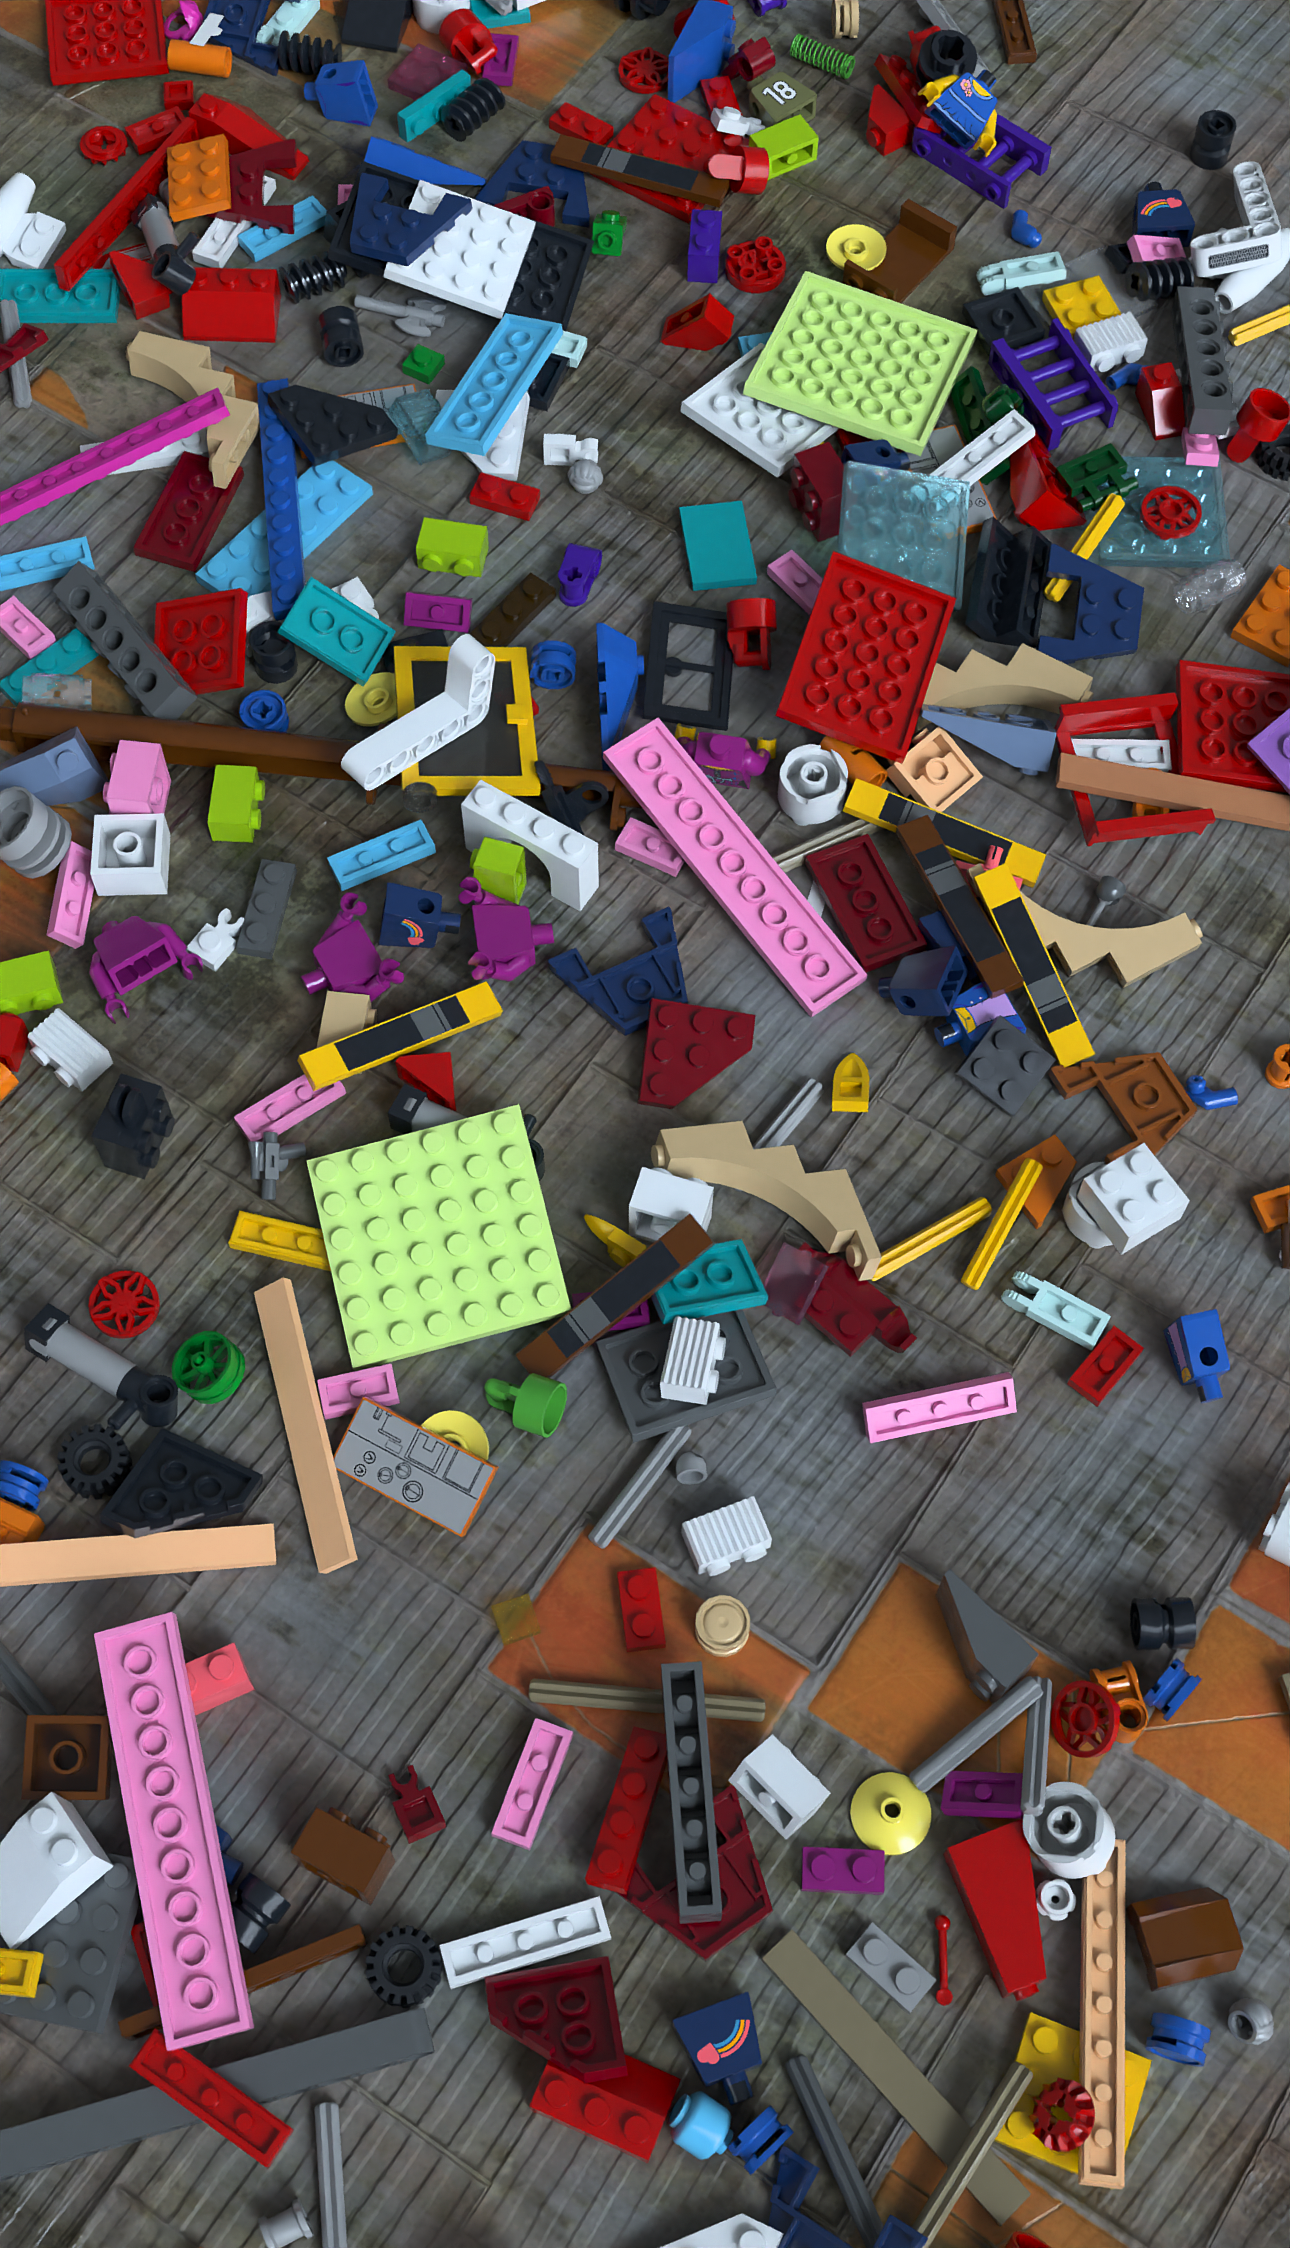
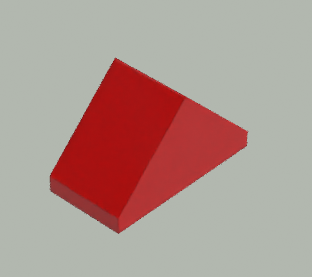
[395,1052,456,1112]

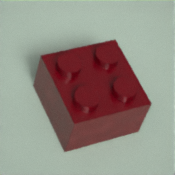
[788,442,858,542]

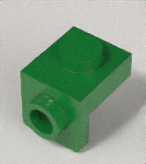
[592,210,627,256]

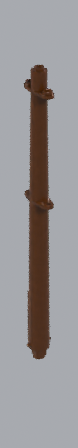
[0,702,643,831]

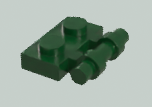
[1055,443,1139,513]

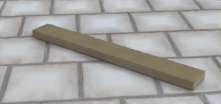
[761,1929,1031,2226]

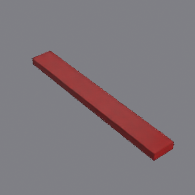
[54,117,200,292]

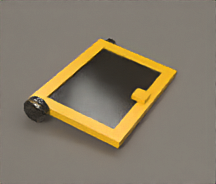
[393,639,541,813]

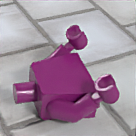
[458,877,554,982]
[300,892,404,1002]
[89,916,203,1024]

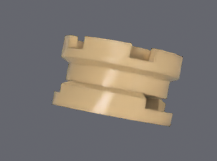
[831,0,859,39]
[695,1595,751,1657]

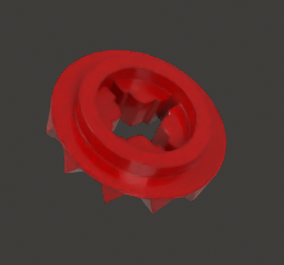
[80,126,128,166]
[1028,2078,1095,2152]

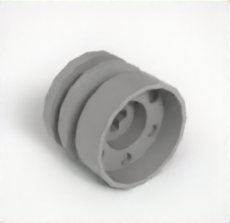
[0,786,72,879]

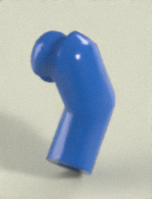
[1011,210,1042,248]
[1106,363,1149,391]
[1184,1075,1238,1110]

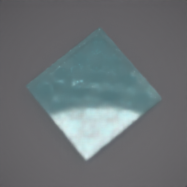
[1095,456,1230,568]
[838,461,970,612]

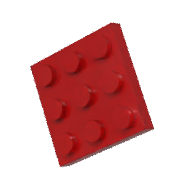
[154,588,248,695]

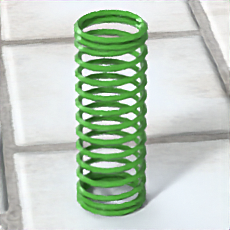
[790,34,855,79]

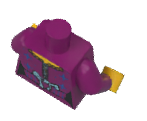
[674,724,777,789]

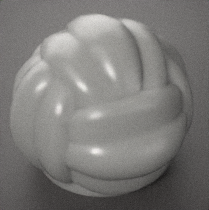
[568,459,603,494]
[1228,1998,1274,2045]

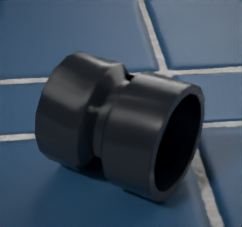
[1190,110,1237,170]
[318,306,364,367]
[249,621,298,684]
[1130,1597,1196,1650]
[230,1872,291,1954]

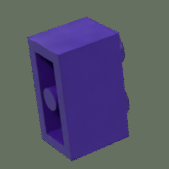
[687,209,722,283]

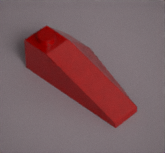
[188,93,309,181]
[1010,430,1087,531]

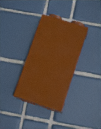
[842,199,957,303]

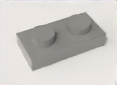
[845,1922,936,2015]

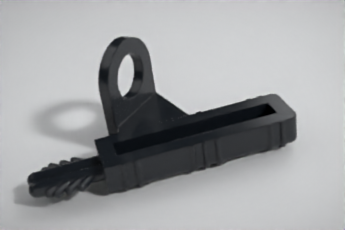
[534,760,609,836]

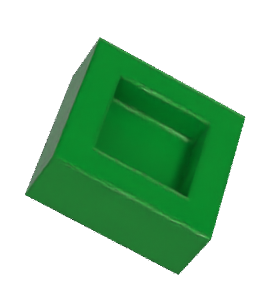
[402,344,445,385]

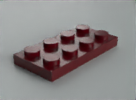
[133,451,244,572]
[805,834,927,973]

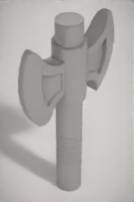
[354,294,447,337]

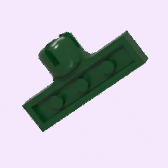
[951,366,1025,485]

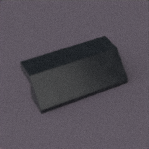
[965,516,1052,648]

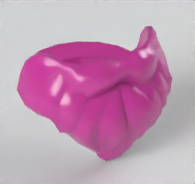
[164,0,204,41]

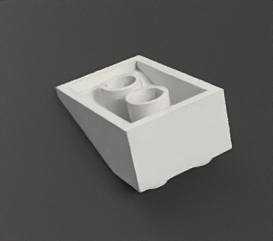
[0,1792,113,1949]

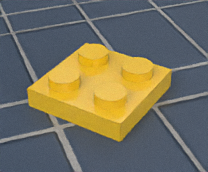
[1042,275,1121,340]

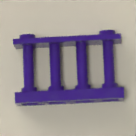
[912,113,1052,209]
[988,318,1118,451]

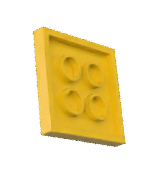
[994,2012,1152,2189]

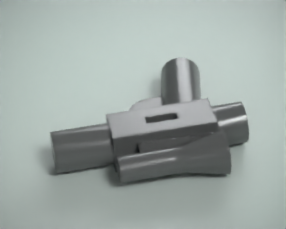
[248,1132,306,1201]

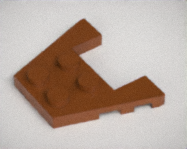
[1048,1052,1197,1164]

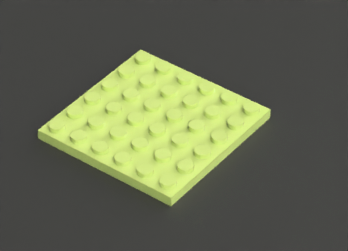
[743,271,978,456]
[306,1104,572,1371]

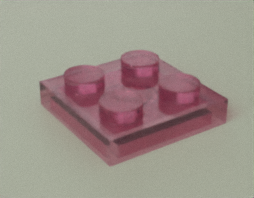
[387,43,468,100]

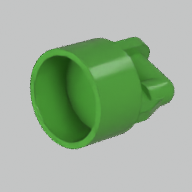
[484,1373,567,1438]

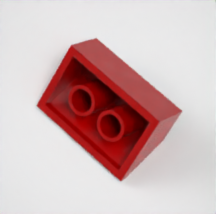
[182,267,281,343]
[529,2054,681,2164]

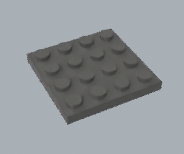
[0,1834,140,2034]

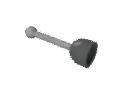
[1086,876,1126,926]

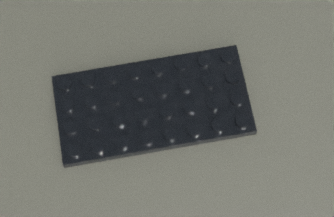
[327,161,594,331]

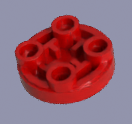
[725,236,786,293]

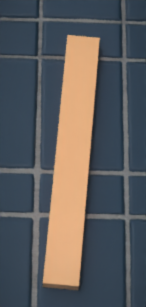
[254,1277,358,1574]
[0,1523,276,1587]
[1078,1839,1126,2189]

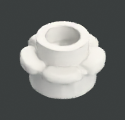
[1036,1879,1076,1921]

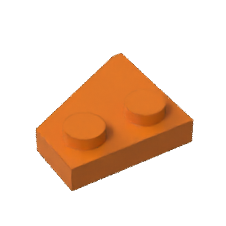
[995,1135,1077,1229]

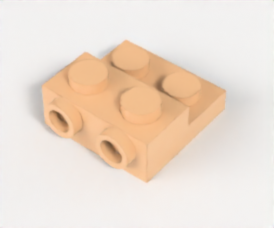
[886,726,983,812]

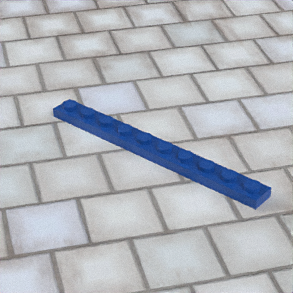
[257,378,306,621]

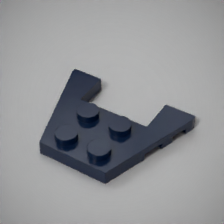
[202,0,301,76]
[475,140,590,228]
[350,172,473,267]
[1037,544,1144,664]
[548,907,688,1036]
[768,2145,928,2248]

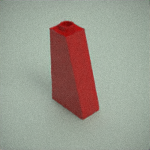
[943,1819,1047,2001]

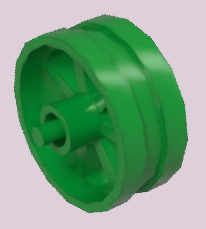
[172,1331,245,1404]

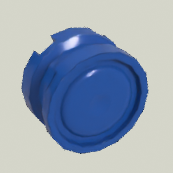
[530,640,576,689]
[239,690,289,732]
[0,1460,49,1511]
[1143,1658,1202,1721]
[1145,2013,1211,2067]
[727,2105,794,2176]

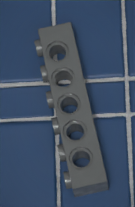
[1171,286,1237,435]
[52,561,198,720]
[661,1661,722,1924]

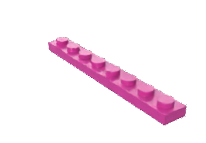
[0,387,230,526]

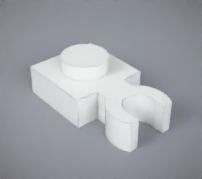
[710,107,765,136]
[543,434,598,466]
[331,577,379,620]
[186,908,244,972]

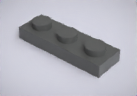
[236,859,297,959]

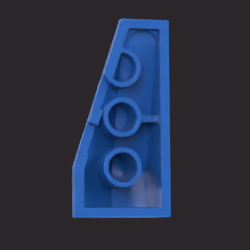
[364,136,487,185]
[596,623,644,771]

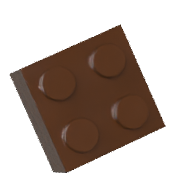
[21,1715,113,1800]
[291,1807,395,1906]

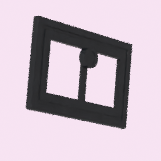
[642,601,733,731]

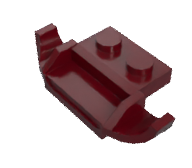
[793,1242,917,1357]

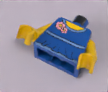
[917,70,998,158]

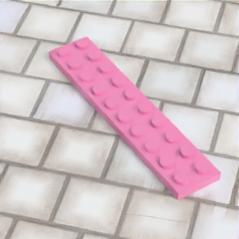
[603,718,868,1018]
[94,1612,254,2051]

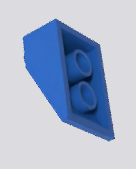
[668,0,736,103]

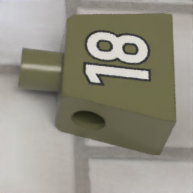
[747,72,817,129]

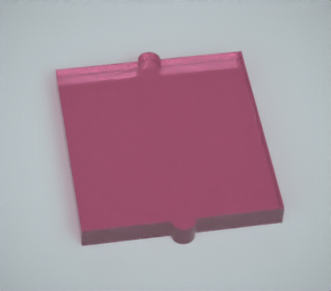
[763,1242,829,1325]

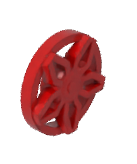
[618,47,668,94]
[1140,486,1202,540]
[88,1271,160,1339]
[1051,1680,1121,1758]

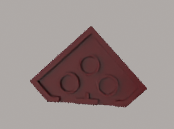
[637,998,756,1109]
[485,1956,628,2083]

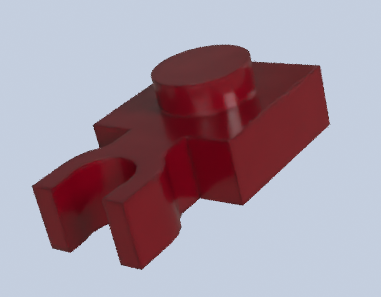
[388,1764,446,1844]

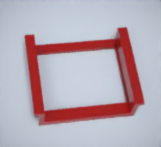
[1054,692,1216,846]

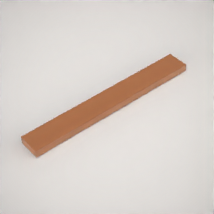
[1056,753,1290,831]

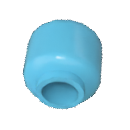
[667,2091,734,2160]

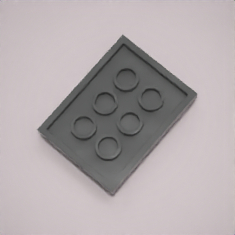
[596,1309,776,1443]

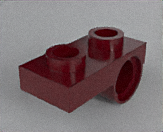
[721,36,776,82]
[493,185,555,227]

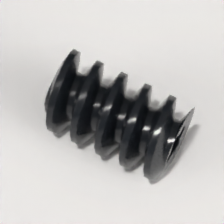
[277,30,342,76]
[441,77,506,142]
[279,251,347,304]
[1125,257,1194,302]

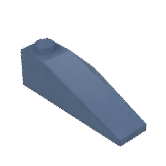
[920,704,1057,775]
[0,726,110,806]

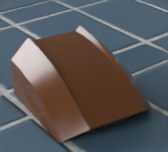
[1126,1887,1244,1992]

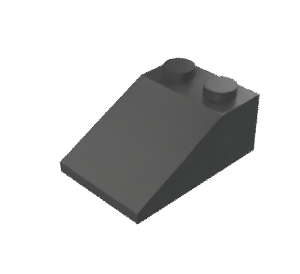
[936,1569,1039,1704]

